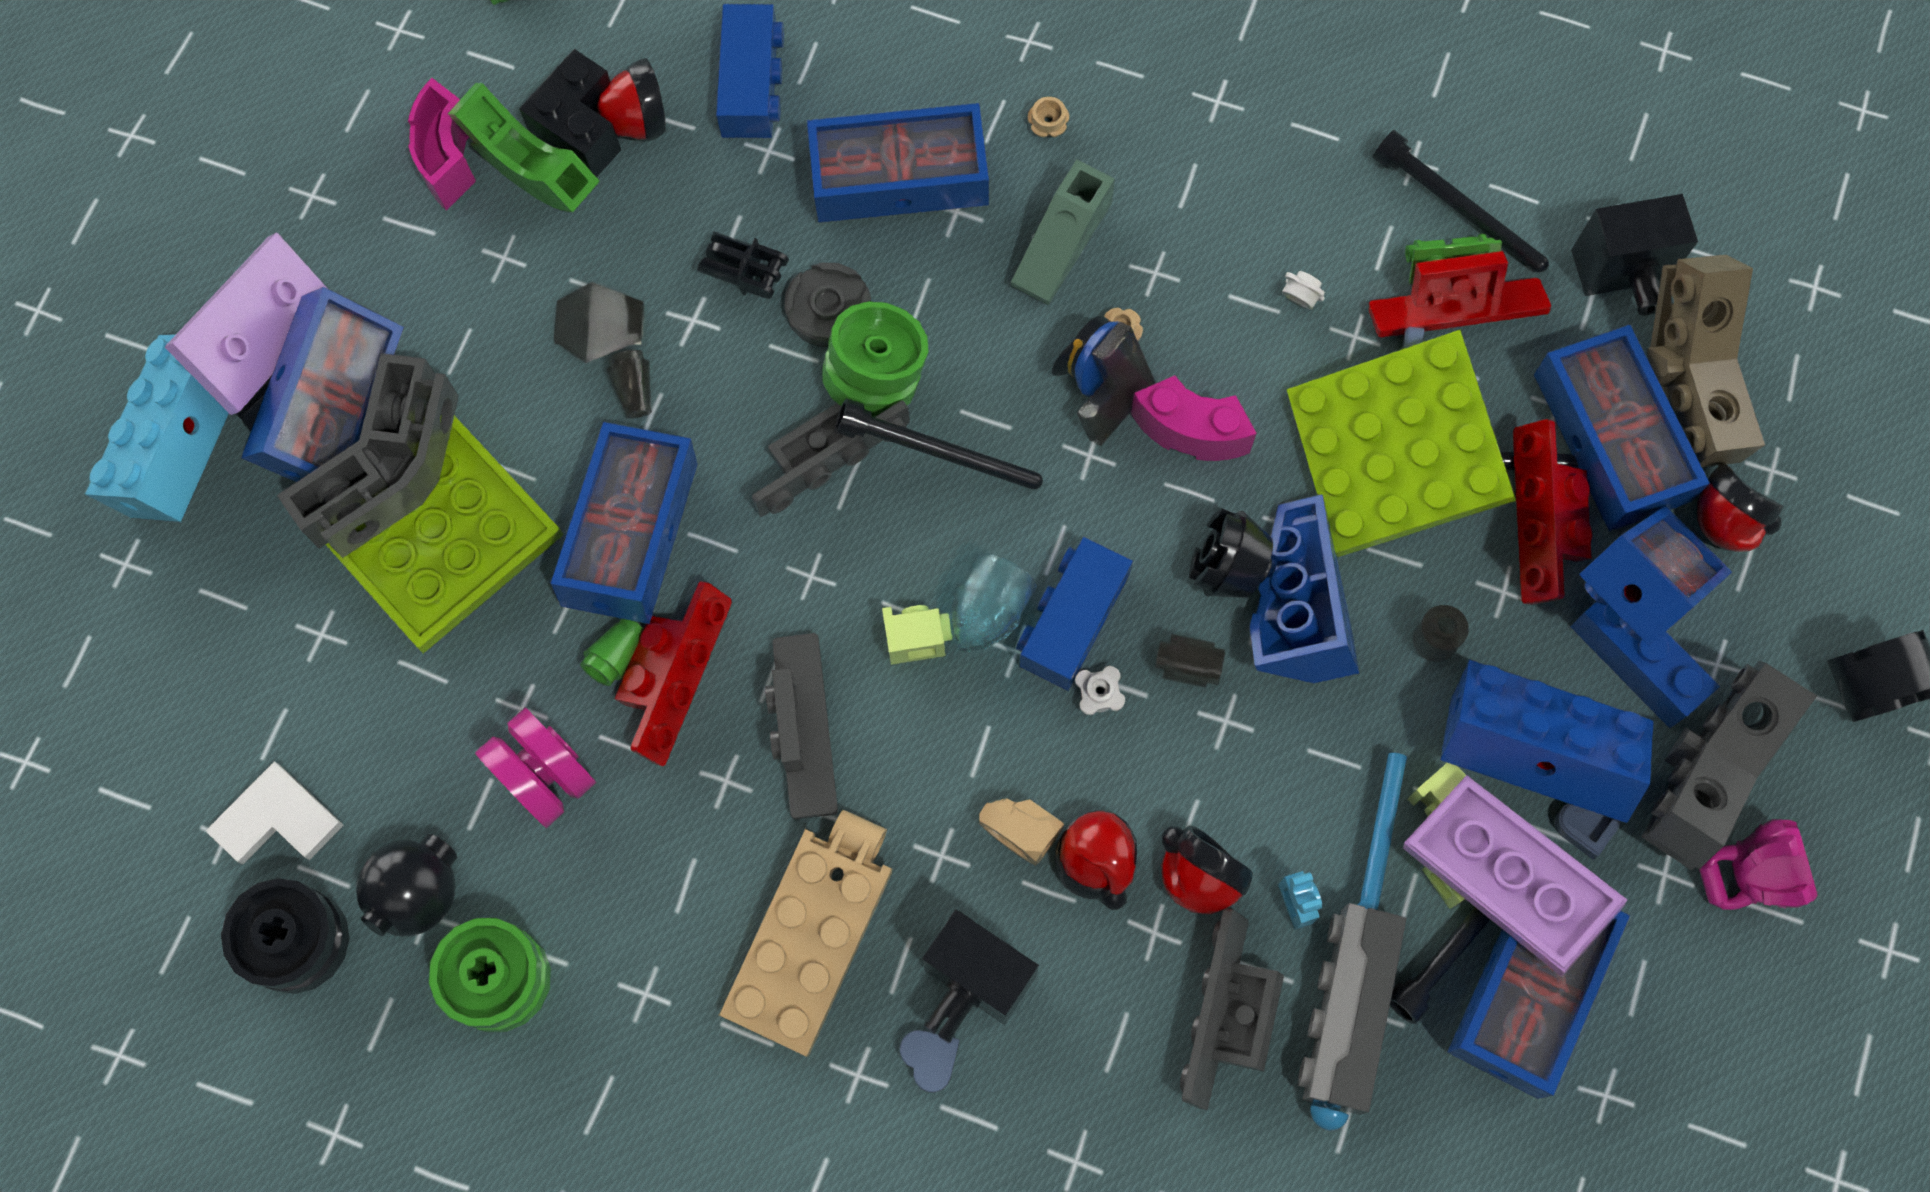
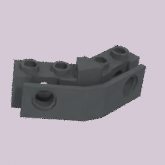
[277,353,459,558]
[1641,660,1817,870]

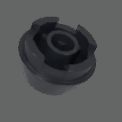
[1189,508,1273,598]

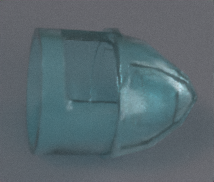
[949,552,1037,652]

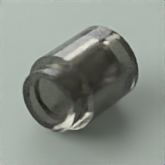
[1413,605,1469,662]
[1155,633,1225,688]

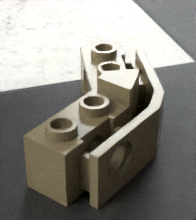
[1647,255,1765,468]

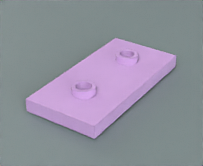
[165,232,328,415]
[1403,775,1627,977]

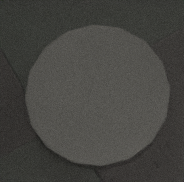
[785,262,872,347]

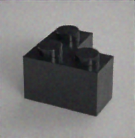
[519,49,621,177]

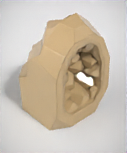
[979,799,1064,866]

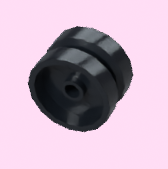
[221,878,350,994]

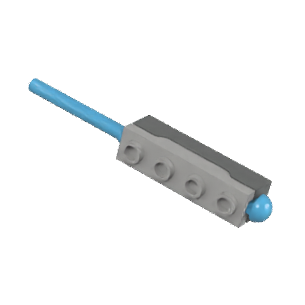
[1298,753,1407,1130]

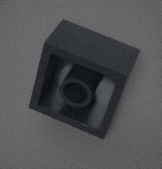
[1571,194,1698,316]
[922,909,1039,1044]

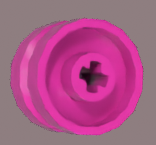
[475,707,597,829]

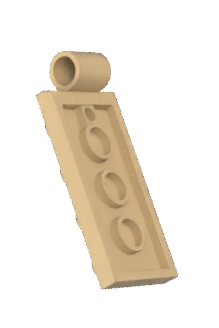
[719,810,893,1057]

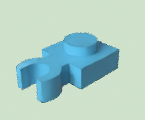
[1278,871,1322,930]

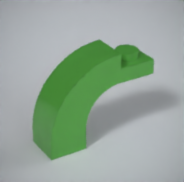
[448,83,600,212]

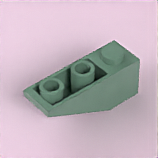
[1011,159,1115,305]

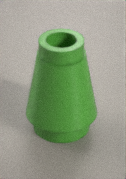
[580,619,644,686]

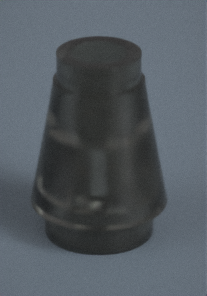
[606,350,652,419]

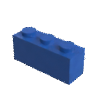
[716,4,784,138]
[1016,537,1133,691]
[1570,601,1720,728]

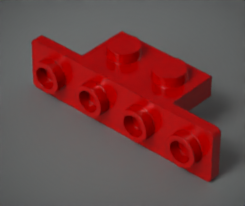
[1368,251,1551,337]
[1513,419,1592,605]
[614,581,732,766]

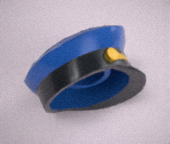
[1052,316,1127,397]

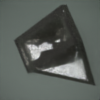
[554,282,645,363]

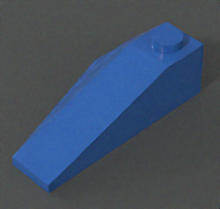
[1250,494,1359,683]

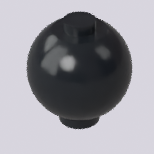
[356,834,457,937]

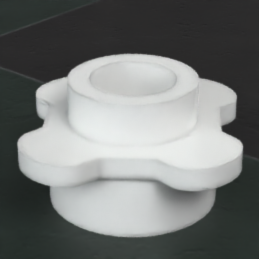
[1282,271,1325,309]
[1075,666,1125,715]

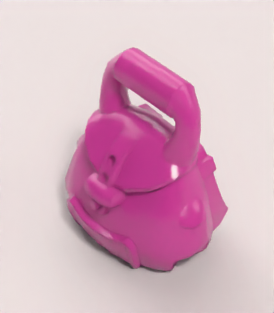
[1699,819,1818,910]

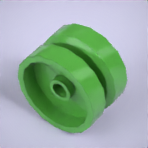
[822,301,929,417]
[429,918,551,1032]

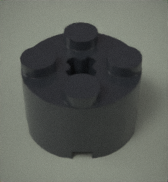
[1827,630,1930,722]

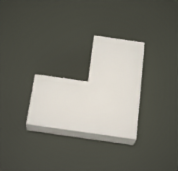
[206,761,343,864]

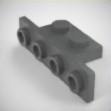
[752,400,910,517]
[765,633,838,820]
[1180,908,1284,1110]

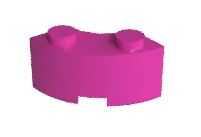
[408,78,476,211]
[1131,375,1257,461]

